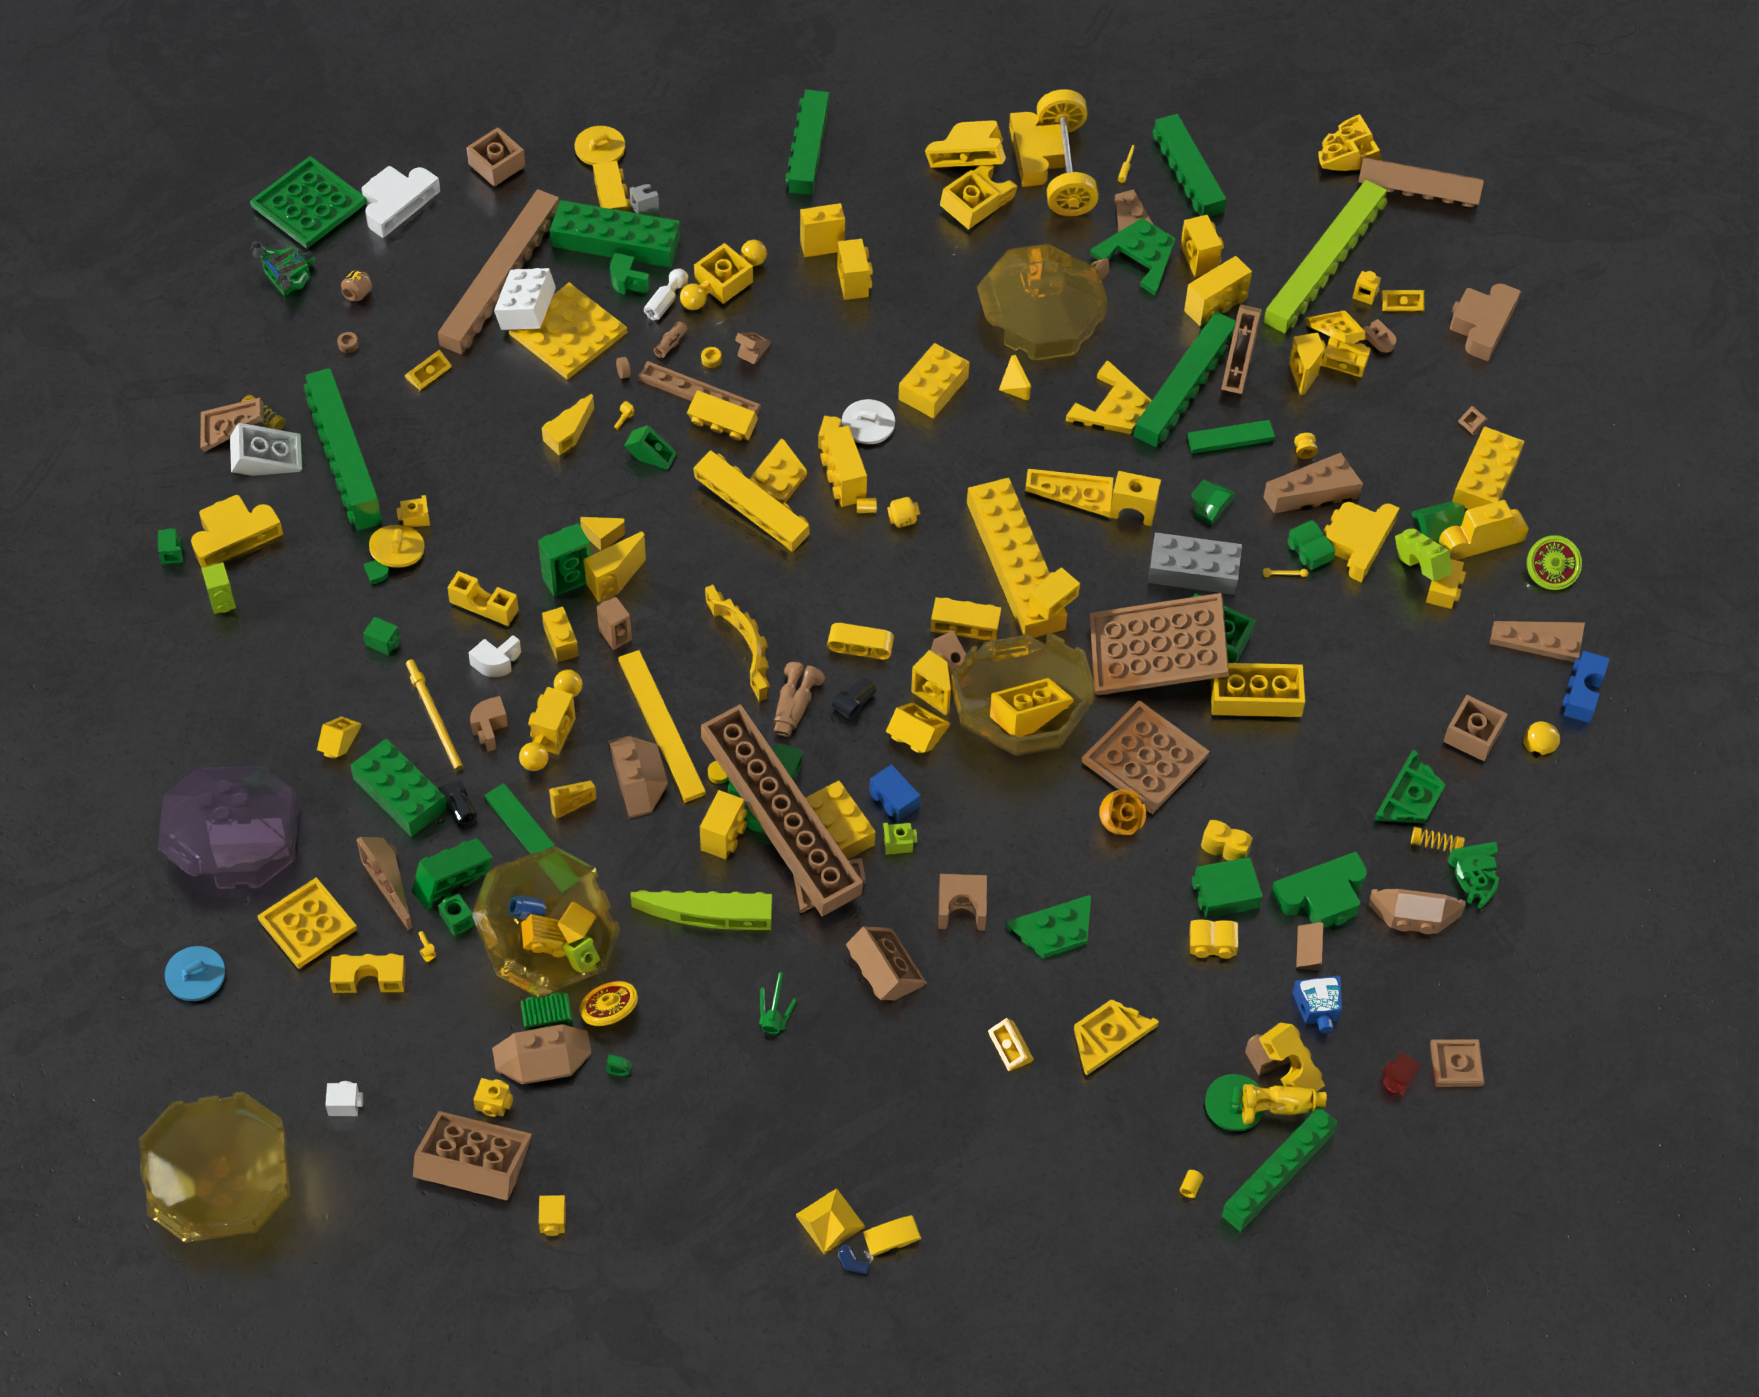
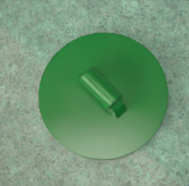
[1205,1074,1265,1131]

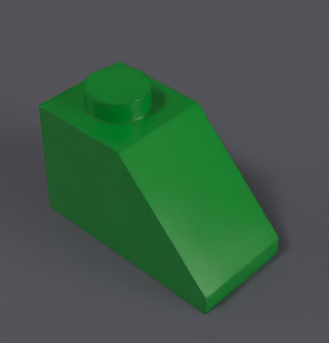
[624,425,677,469]

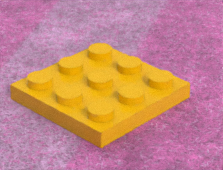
[258,877,357,969]

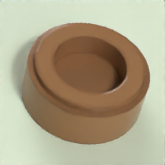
[337,332,359,353]
[616,357,631,379]

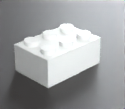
[494,268,556,330]

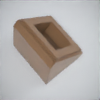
[1083,258,1110,284]

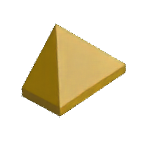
[999,355,1031,400]

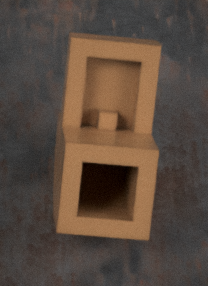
[470,696,508,752]

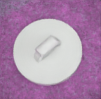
[842,399,895,444]

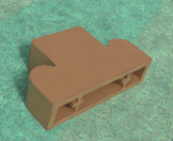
[1450,284,1521,361]
[1221,305,1261,394]

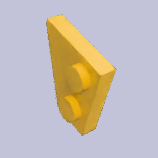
[549,781,597,819]

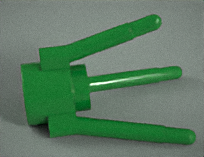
[759,972,797,1034]

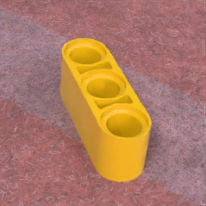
[827,623,894,659]

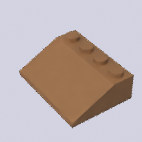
[413,1111,532,1200]

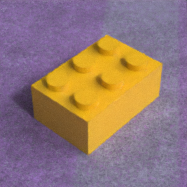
[1184,256,1252,326]
[899,343,970,419]
[820,426,867,507]
[805,781,876,860]

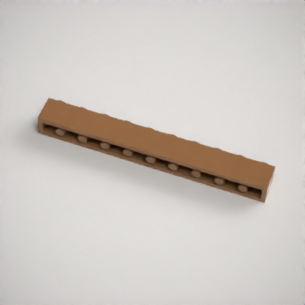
[438,189,559,355]

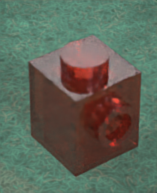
[1382,1052,1421,1096]

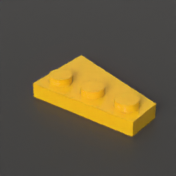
[1305,311,1365,344]

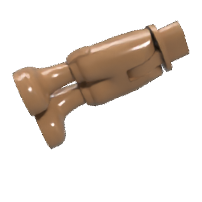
[773,662,825,737]

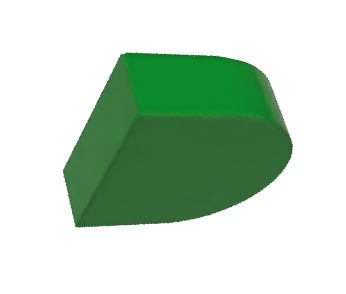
[363,560,389,585]
[606,1055,632,1076]

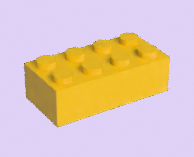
[1452,426,1524,510]
[1210,663,1305,717]

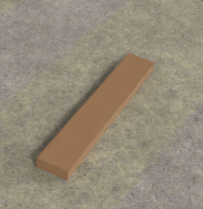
[638,361,761,415]

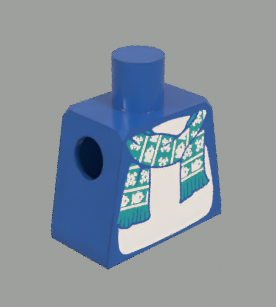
[1292,976,1342,1033]

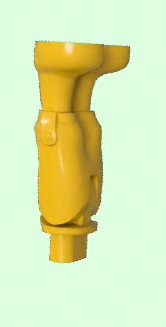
[1242,1084,1327,1125]

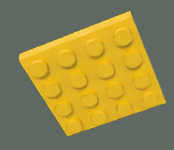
[509,283,628,380]

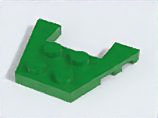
[1090,218,1175,295]

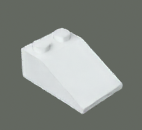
[230,423,302,476]

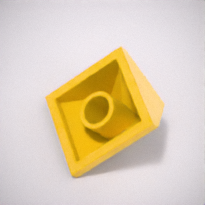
[796,1188,865,1254]

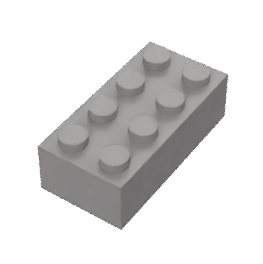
[1148,533,1242,595]

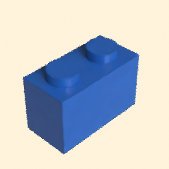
[869,764,920,822]

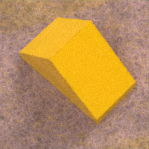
[580,517,625,551]

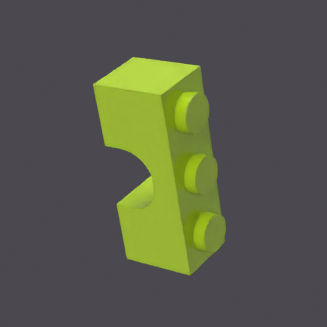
[1395,528,1453,581]

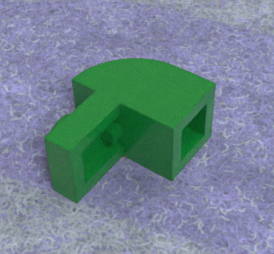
[610,253,650,295]

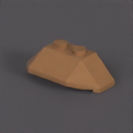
[608,736,668,819]
[1368,889,1466,934]
[492,1024,591,1084]

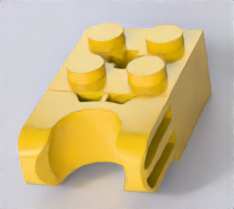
[940,165,1018,229]

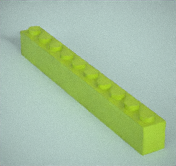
[1263,180,1387,333]

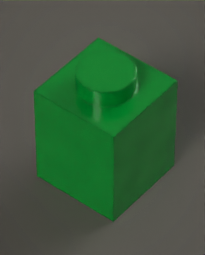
[363,617,401,655]

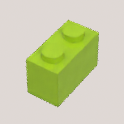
[201,563,236,614]

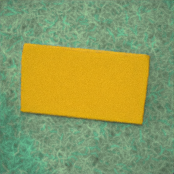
[1381,290,1424,311]
[405,350,452,390]
[557,902,596,943]
[988,1018,1034,1071]

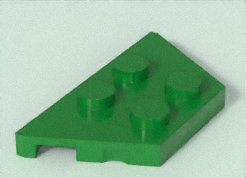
[1375,750,1445,824]
[1006,895,1091,959]

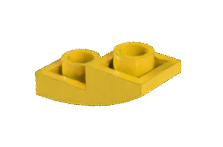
[863,1215,921,1256]

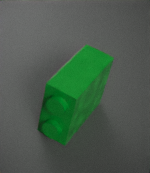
[1192,857,1263,918]

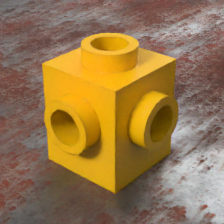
[473,1078,513,1117]

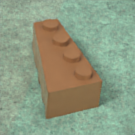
[1263,452,1363,513]

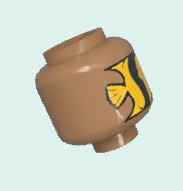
[341,270,372,301]

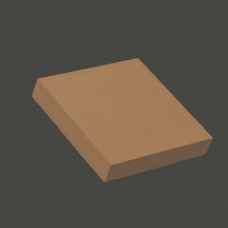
[1430,1039,1484,1087]

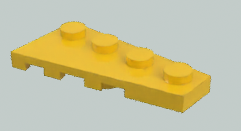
[1025,469,1113,517]

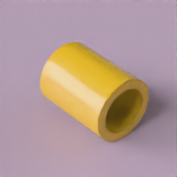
[856,498,877,513]
[1180,1170,1204,1198]

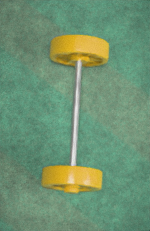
[1037,89,1099,216]

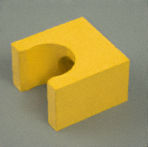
[1110,471,1161,526]

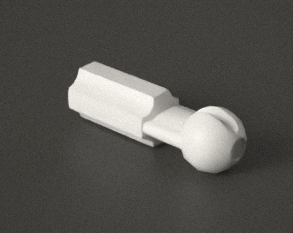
[644,269,688,320]

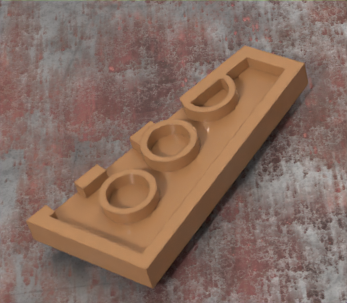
[1490,621,1585,662]

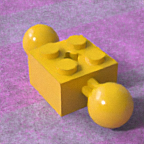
[680,240,767,310]
[519,670,583,771]

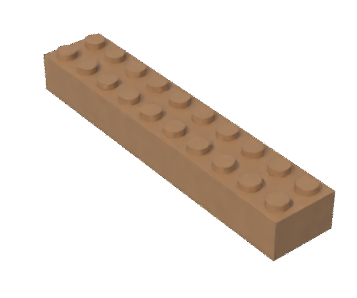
[701,704,863,916]

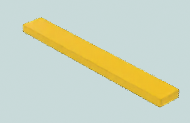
[618,650,706,803]

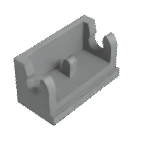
[630,184,660,217]

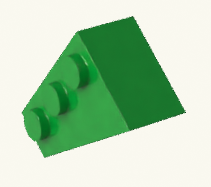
[412,838,493,911]

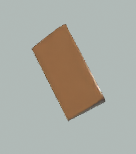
[1296,922,1323,971]

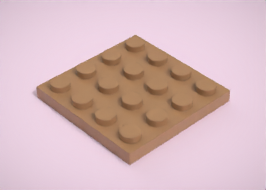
[1082,700,1210,814]

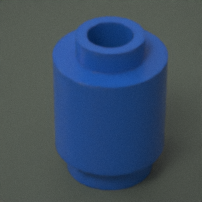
[508,895,546,920]

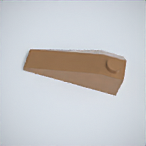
[357,837,412,931]

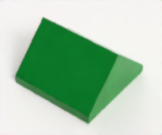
[1411,501,1465,543]

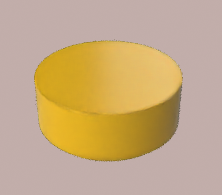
[701,347,722,368]
[708,761,729,784]

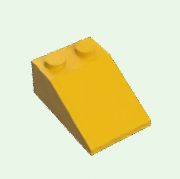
[584,531,646,603]
[990,678,1073,738]

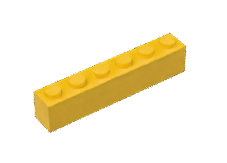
[693,450,810,552]

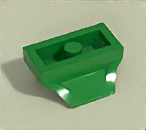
[1191,479,1236,526]

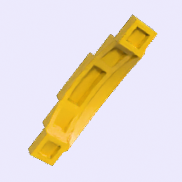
[705,585,770,702]

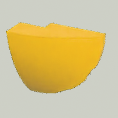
[1319,114,1382,171]

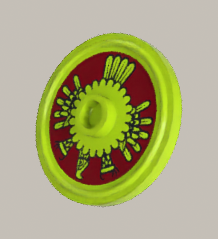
[1527,536,1582,590]

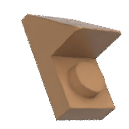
[735,333,771,364]

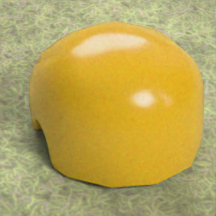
[1523,721,1560,756]

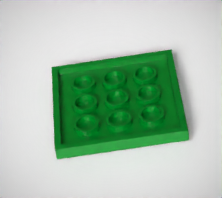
[250,156,367,249]

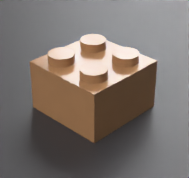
[466,127,525,186]
[1443,695,1508,761]

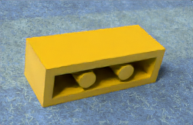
[593,161,631,212]
[687,390,758,441]
[931,597,1001,641]

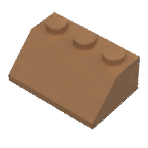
[846,926,927,1000]

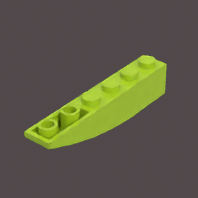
[631,890,772,930]

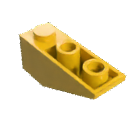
[542,394,594,456]

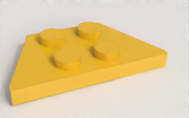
[750,439,807,504]
[1074,999,1159,1075]

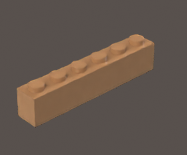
[1358,157,1484,207]

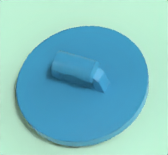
[165,946,225,1001]

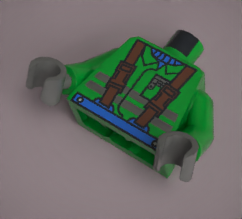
[250,241,316,296]

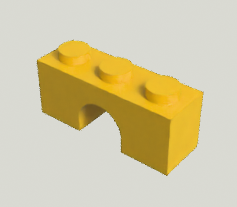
[447,571,519,626]
[330,954,406,993]
[1259,1023,1325,1092]

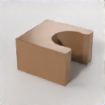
[938,874,987,931]

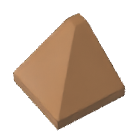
[1458,406,1488,435]

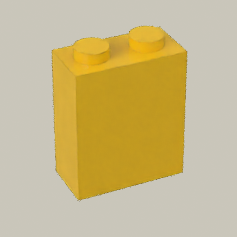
[800,203,845,257]

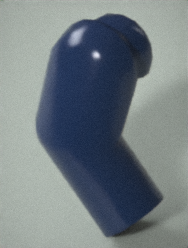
[838,1244,870,1275]

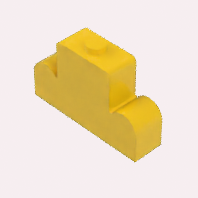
[1009,112,1066,187]
[191,495,283,568]
[1438,500,1529,560]

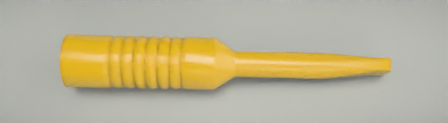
[1118,145,1135,183]

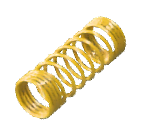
[241,395,285,430]
[1411,827,1465,853]

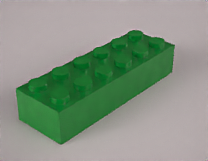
[550,200,681,268]

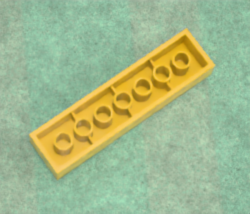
[967,478,1067,640]

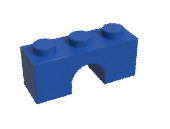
[1562,650,1610,723]

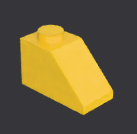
[317,716,362,758]

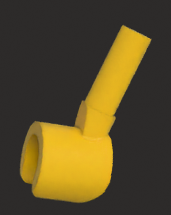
[614,401,635,430]
[419,931,436,962]

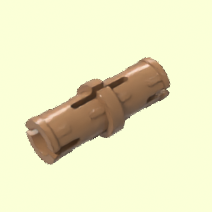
[654,321,687,358]

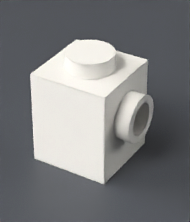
[325,1081,363,1116]

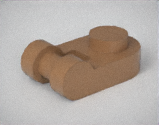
[1362,319,1396,352]

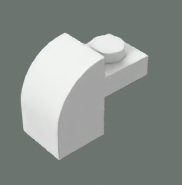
[469,635,521,677]

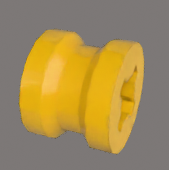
[1294,433,1318,459]

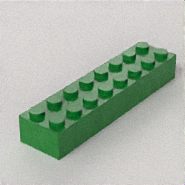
[303,368,382,531]

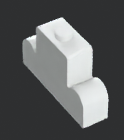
[362,166,441,238]

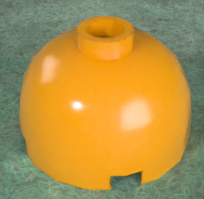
[1099,789,1146,835]

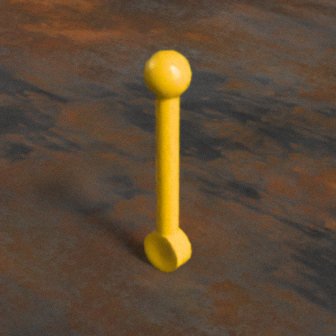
[1263,568,1309,577]

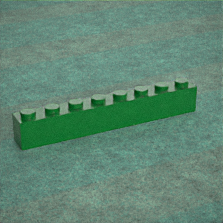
[1134,311,1236,447]

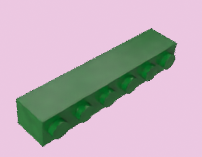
[785,90,829,195]
[1153,114,1227,217]
[1222,1107,1338,1232]

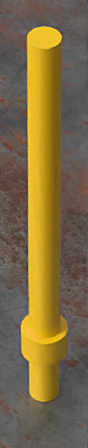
[406,659,463,771]

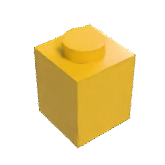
[539,1195,566,1236]

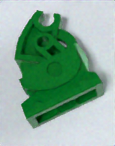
[1448,842,1499,909]

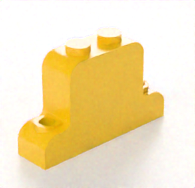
[925,121,1006,168]
[1323,502,1400,582]

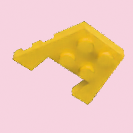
[1066,361,1152,434]

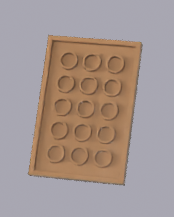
[1090,593,1229,695]

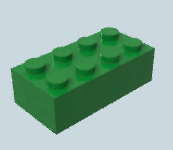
[350,738,447,837]

